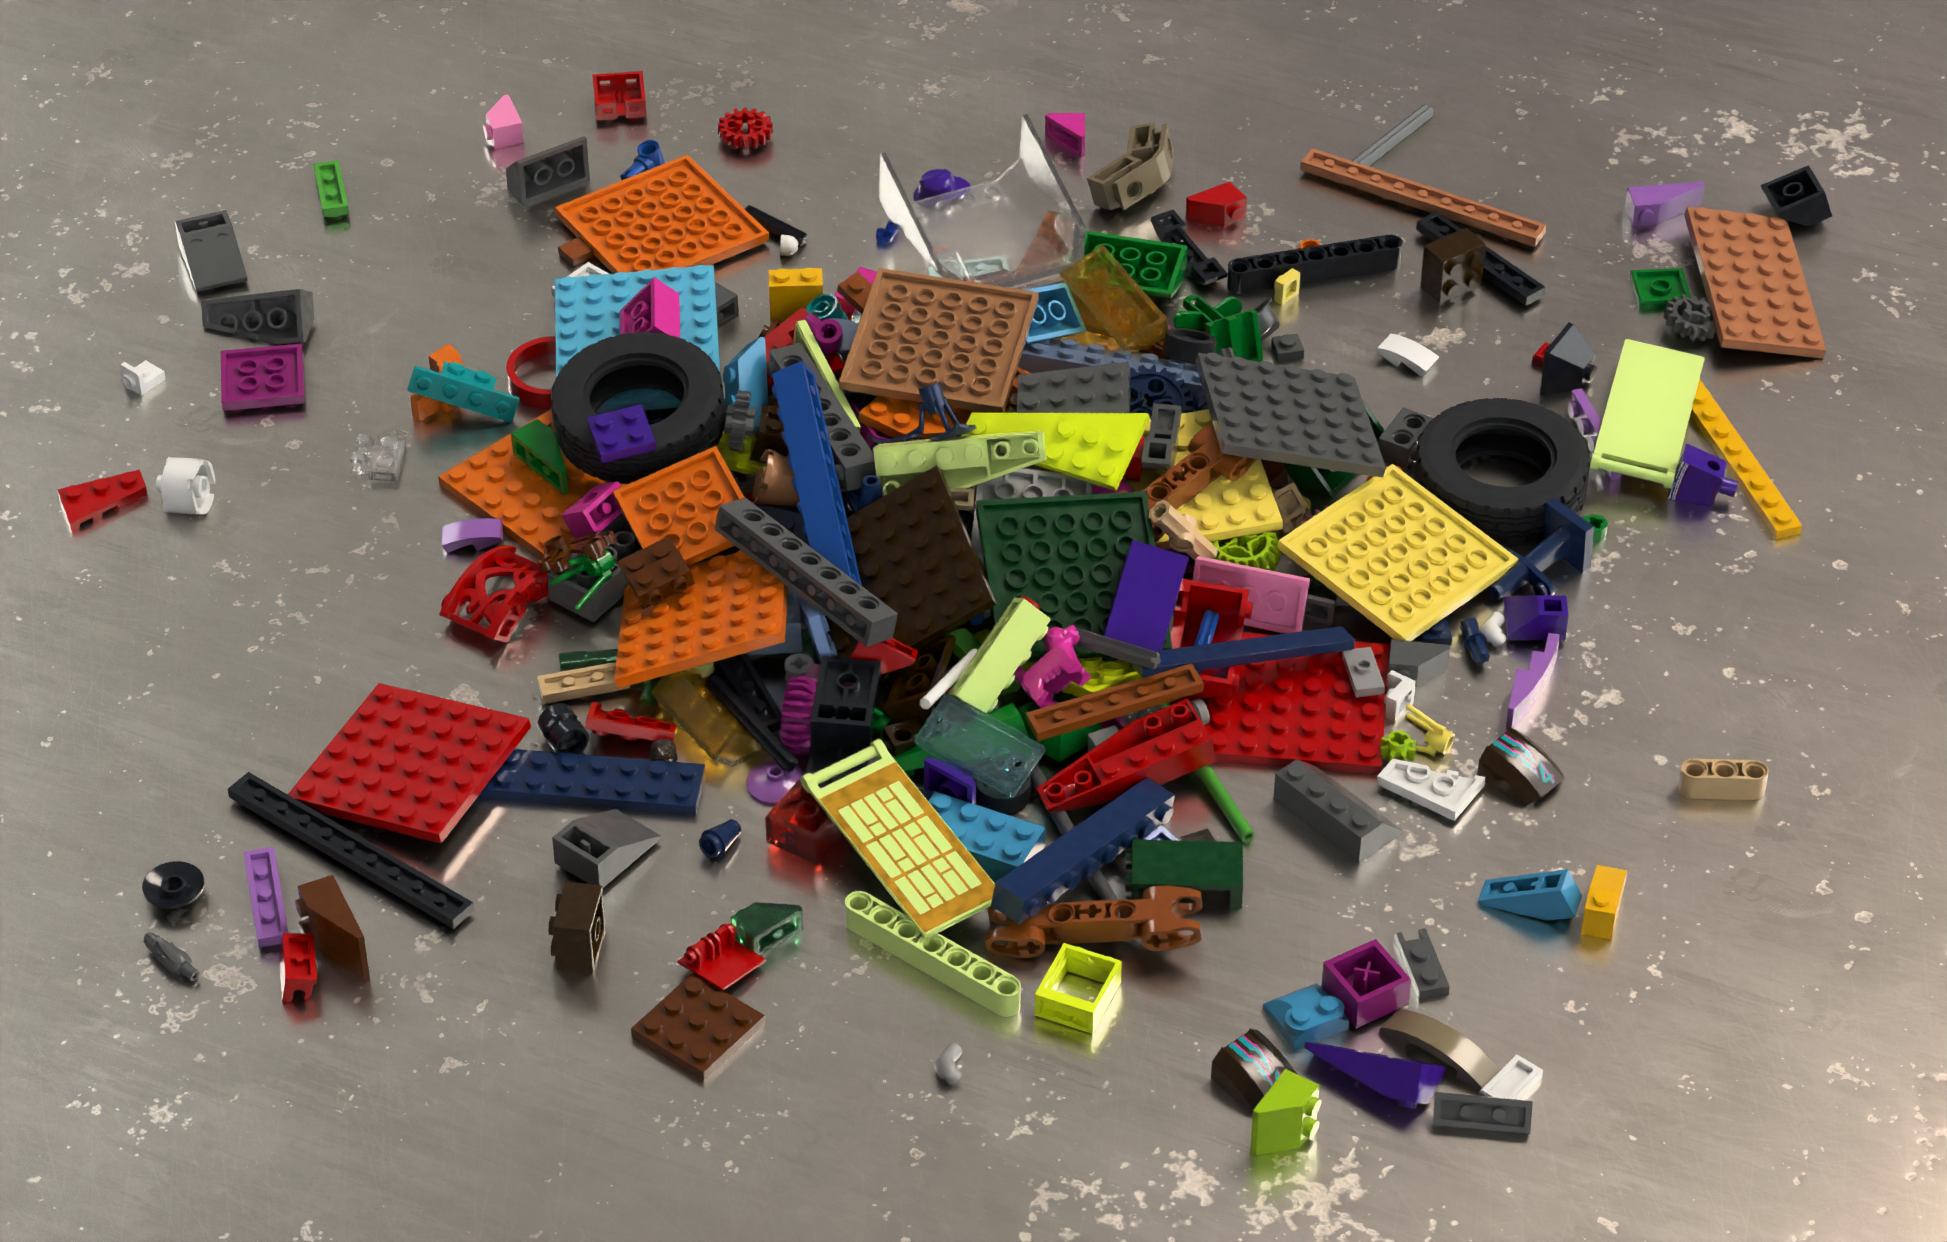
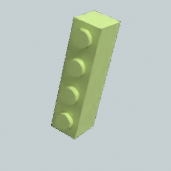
[948,597,1051,716]

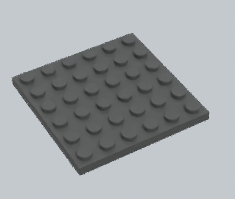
[1195,353,1386,478]

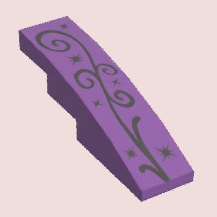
[1506,633,1560,729]

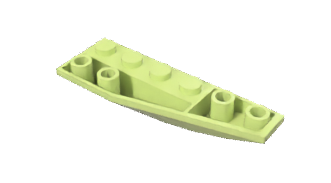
[873,431,1047,497]

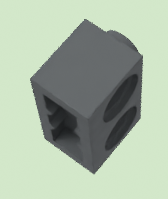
[1378,407,1433,470]

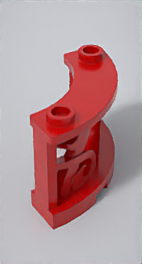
[439,545,551,643]

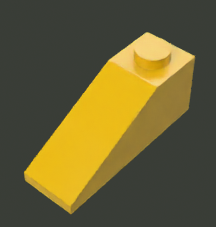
[1581,865,1627,940]

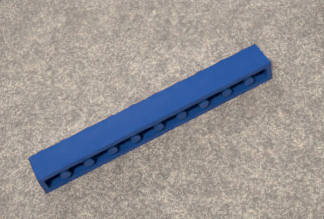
[772,361,862,586]

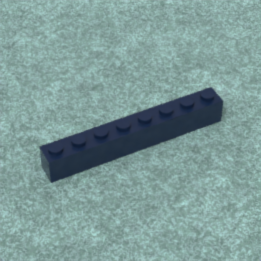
[991,777,1175,924]

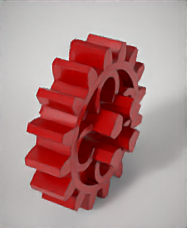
[718,107,773,150]

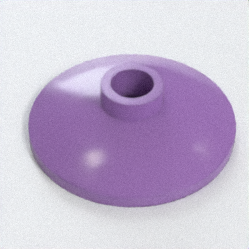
[746,761,805,805]

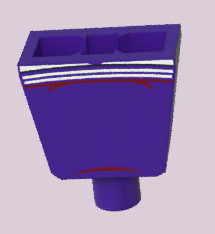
[1667,444,1738,507]

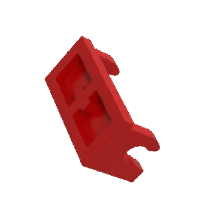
[279,933,317,1003]

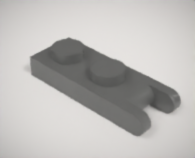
[1394,928,1450,1000]

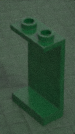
[1125,839,1243,908]

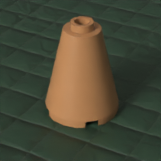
[752,449,800,506]

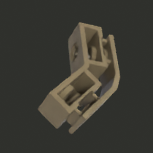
[1087,122,1174,211]

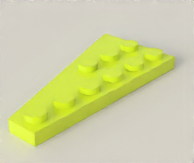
[961,413,1150,491]

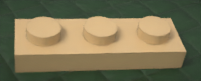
[537,662,630,704]

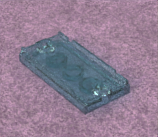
[915,693,1046,798]

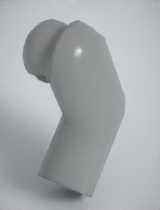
[935,1043,962,1085]

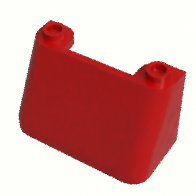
[1170,579,1253,702]

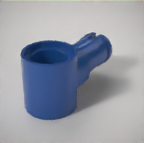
[620,140,665,180]

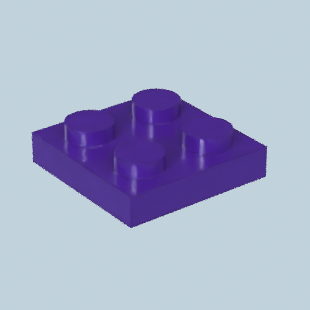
[587,404,657,463]

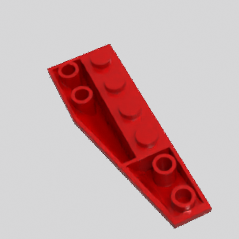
[1036,698,1216,813]

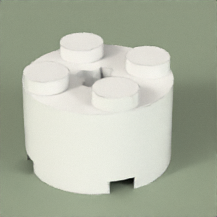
[156,457,215,515]

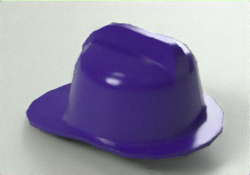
[913,169,971,209]

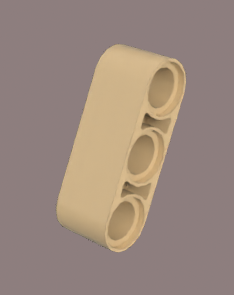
[1678,758,1769,800]

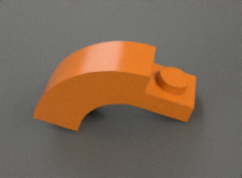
[410,343,463,421]

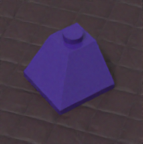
[924,757,976,805]

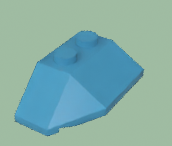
[723,337,768,426]

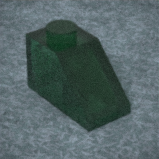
[731,902,803,955]

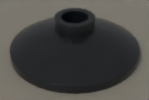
[142,861,205,908]

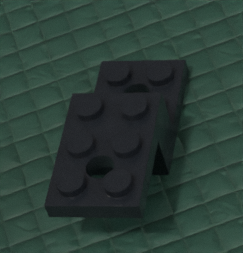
[803,656,881,798]

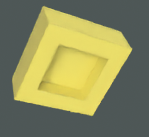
[1274,268,1300,305]

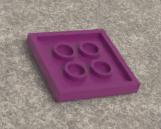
[221,344,305,411]

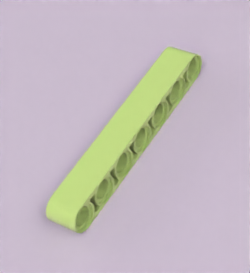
[845,891,1021,1017]

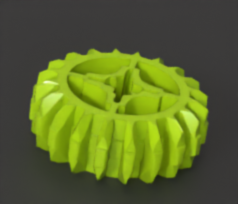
[1211,531,1281,571]

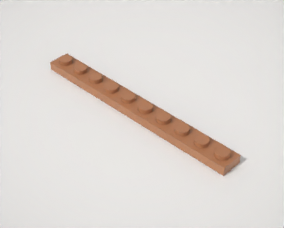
[1300,148,1546,247]

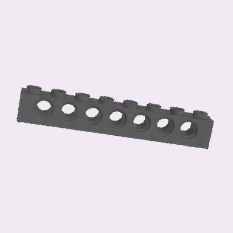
[767,343,876,491]
[715,498,898,647]

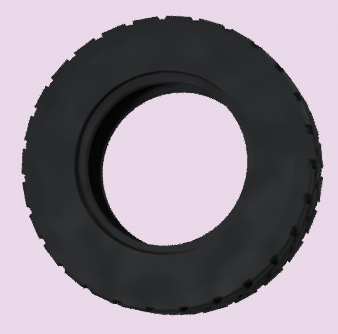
[551,332,726,484]
[1414,398,1590,545]

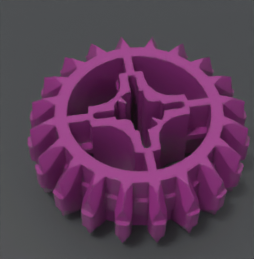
[780,676,818,756]

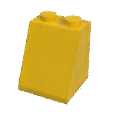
[768,268,823,325]

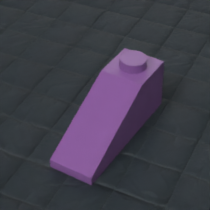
[1625,181,1705,227]

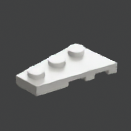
[1377,759,1486,821]

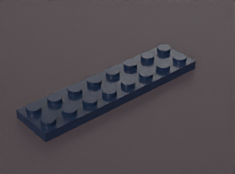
[478,749,706,815]

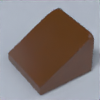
[1262,460,1288,488]

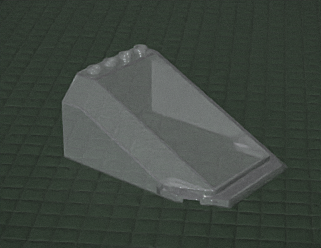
[879,114,1086,290]

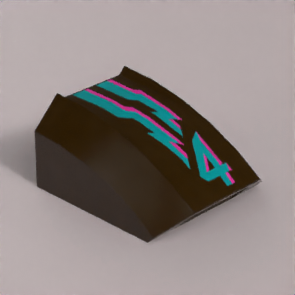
[1477,727,1564,806]
[1211,1028,1297,1115]

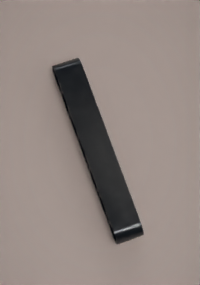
[1227,235,1403,294]

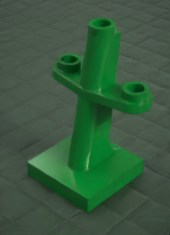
[1173,295,1263,362]

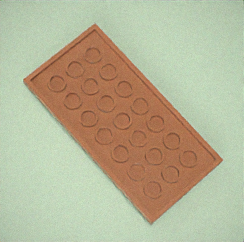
[1684,207,1827,359]

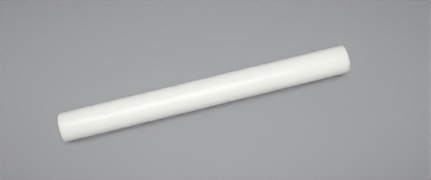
[920,649,978,709]

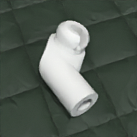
[1481,612,1506,648]

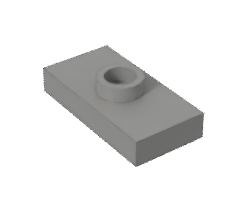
[1342,647,1385,697]

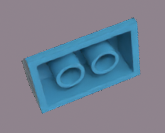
[1025,282,1087,345]

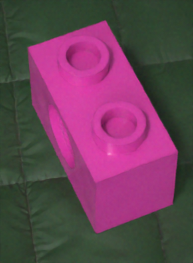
[561,481,622,538]

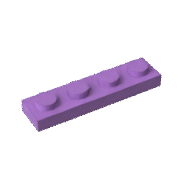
[1567,388,1623,480]
[244,847,288,948]

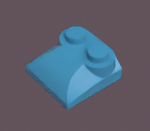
[1263,983,1349,1051]

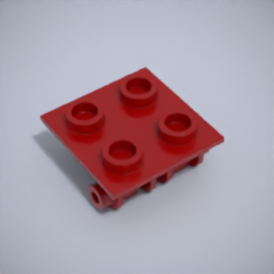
[677,923,766,991]

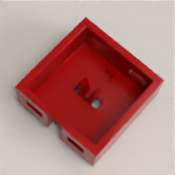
[592,71,647,121]

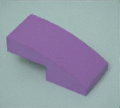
[442,518,503,553]

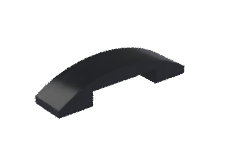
[1151,209,1228,285]

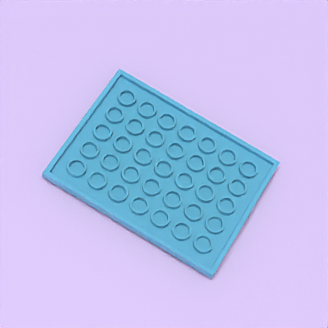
[555,265,721,415]

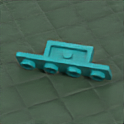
[407,361,520,423]

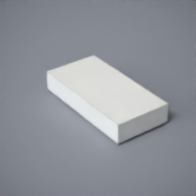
[1479,1054,1543,1099]

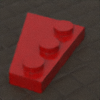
[57,469,147,532]
[585,701,677,746]

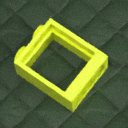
[1034,943,1122,1034]

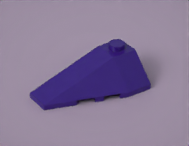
[1304,1042,1446,1109]

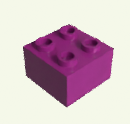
[1321,939,1411,1028]

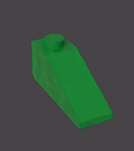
[511,419,568,495]

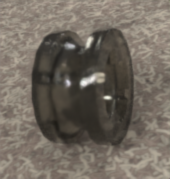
[650,739,678,762]

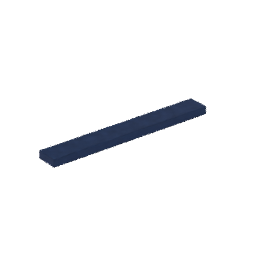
[1130,626,1355,678]

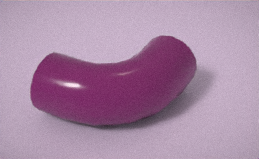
[802,314,843,355]

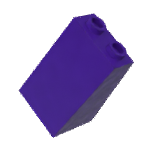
[1103,540,1189,651]

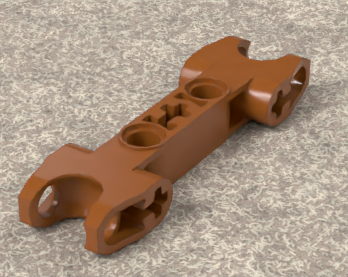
[1118,424,1257,542]
[985,885,1202,958]

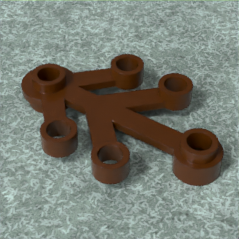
[538,530,617,573]

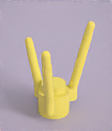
[1405,704,1455,757]

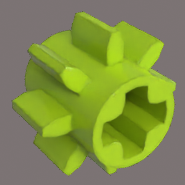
[1380,731,1416,763]

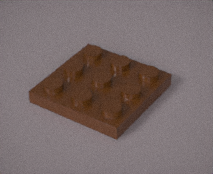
[631,973,765,1081]

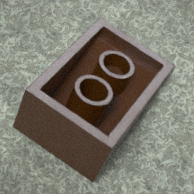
[295,875,370,981]

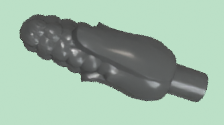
[143,932,200,981]

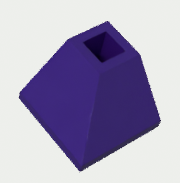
[1504,595,1569,641]

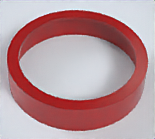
[506,336,556,410]

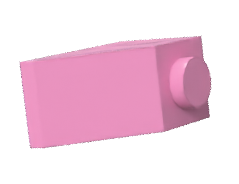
[483,94,524,149]

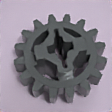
[1663,294,1717,341]
[724,390,756,452]

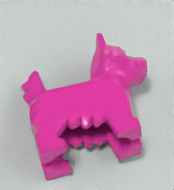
[1014,625,1091,708]

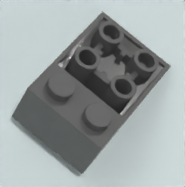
[175,210,248,292]
[552,809,661,888]

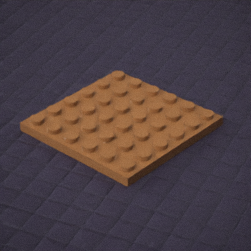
[839,268,1039,413]

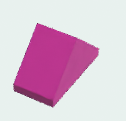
[1045,113,1085,157]

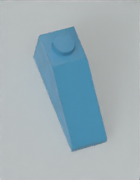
[1478,869,1582,921]

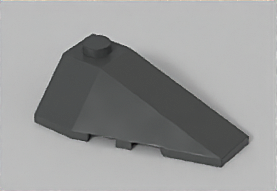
[201,289,314,345]

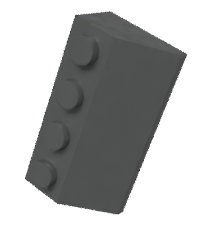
[1273,759,1402,863]

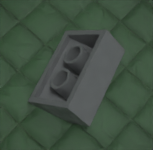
[506,136,590,205]

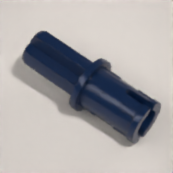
[1459,617,1490,665]

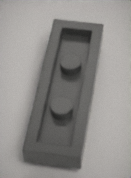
[1432,1092,1533,1134]

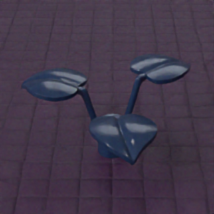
[872,382,977,445]

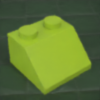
[1250,1069,1321,1156]

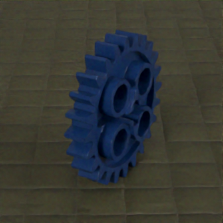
[1130,365,1193,419]

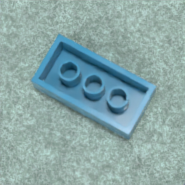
[928,791,1045,883]

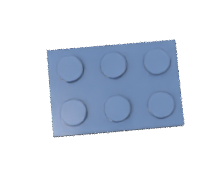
[797,595,838,663]

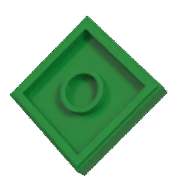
[1629,268,1691,311]

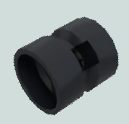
[537,703,590,755]

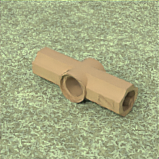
[1148,500,1218,561]

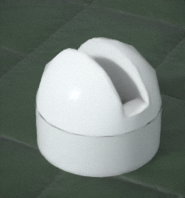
[780,235,798,256]

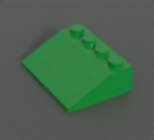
[1067,230,1187,298]

